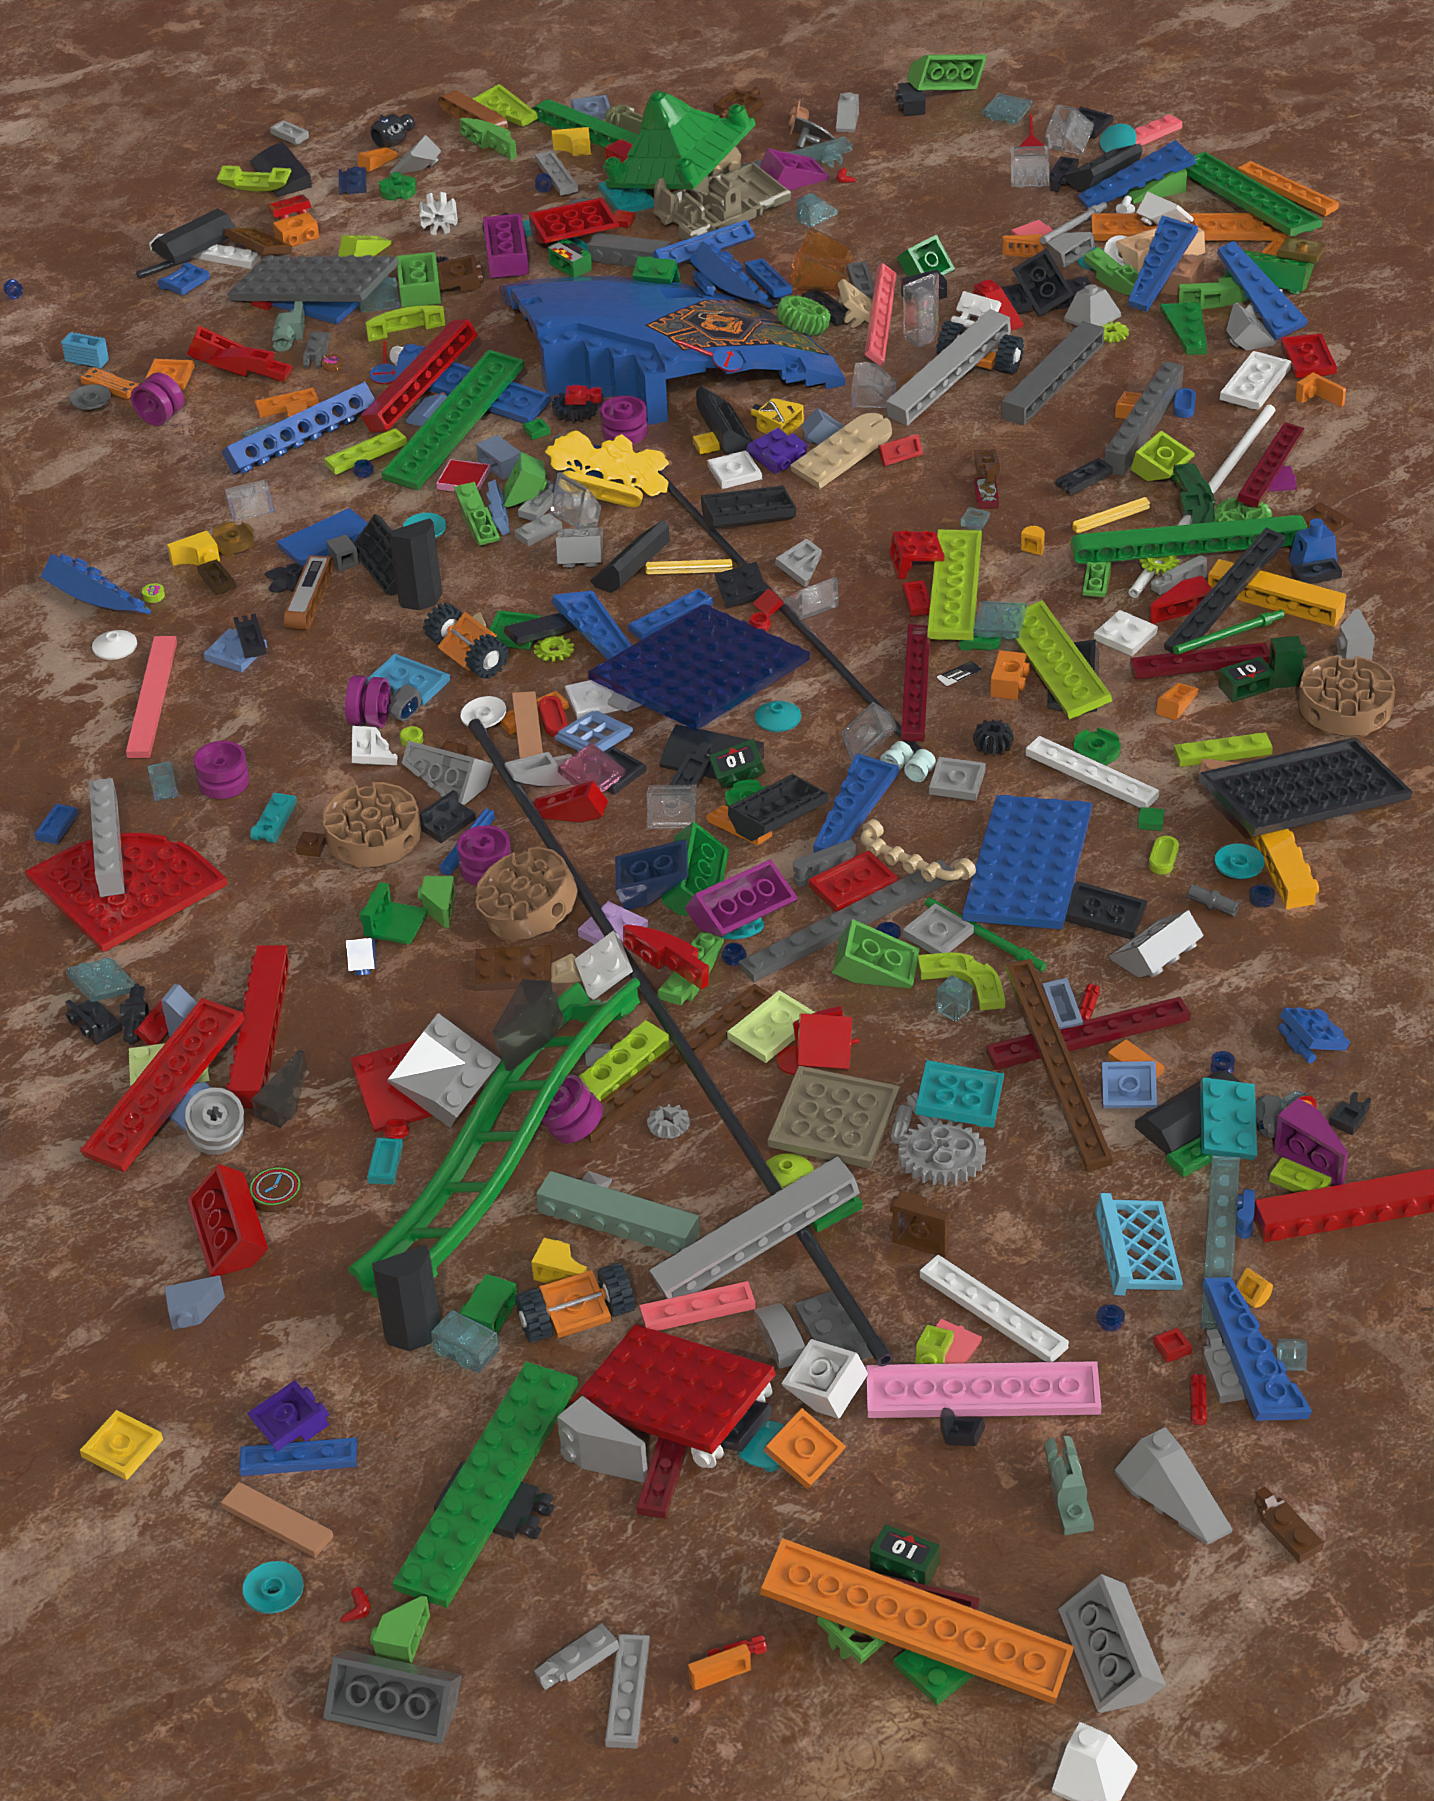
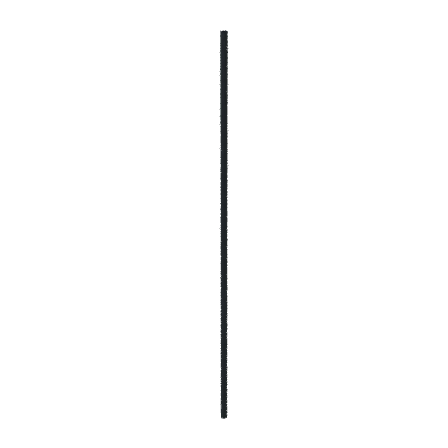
[637,451,923,754]

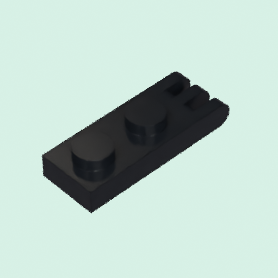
[1055,458,1113,495]
[233,613,267,659]

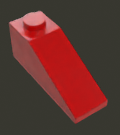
[973,279,1024,331]
[187,325,248,363]
[1149,575,1212,624]
[533,780,608,823]

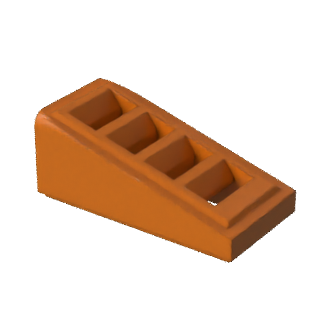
[358,147,398,172]
[1002,234,1043,257]
[1115,391,1143,419]
[1156,682,1199,720]

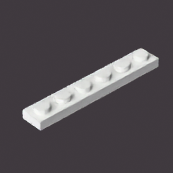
[149,234,260,269]
[1026,736,1159,808]
[920,1255,1069,1362]

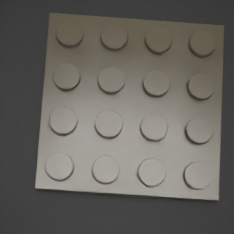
[768,1066,900,1169]

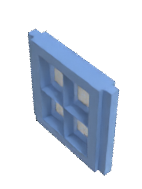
[555,710,633,757]

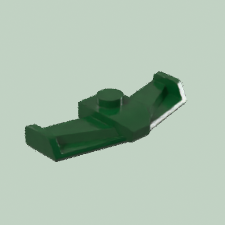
[1173,463,1216,524]

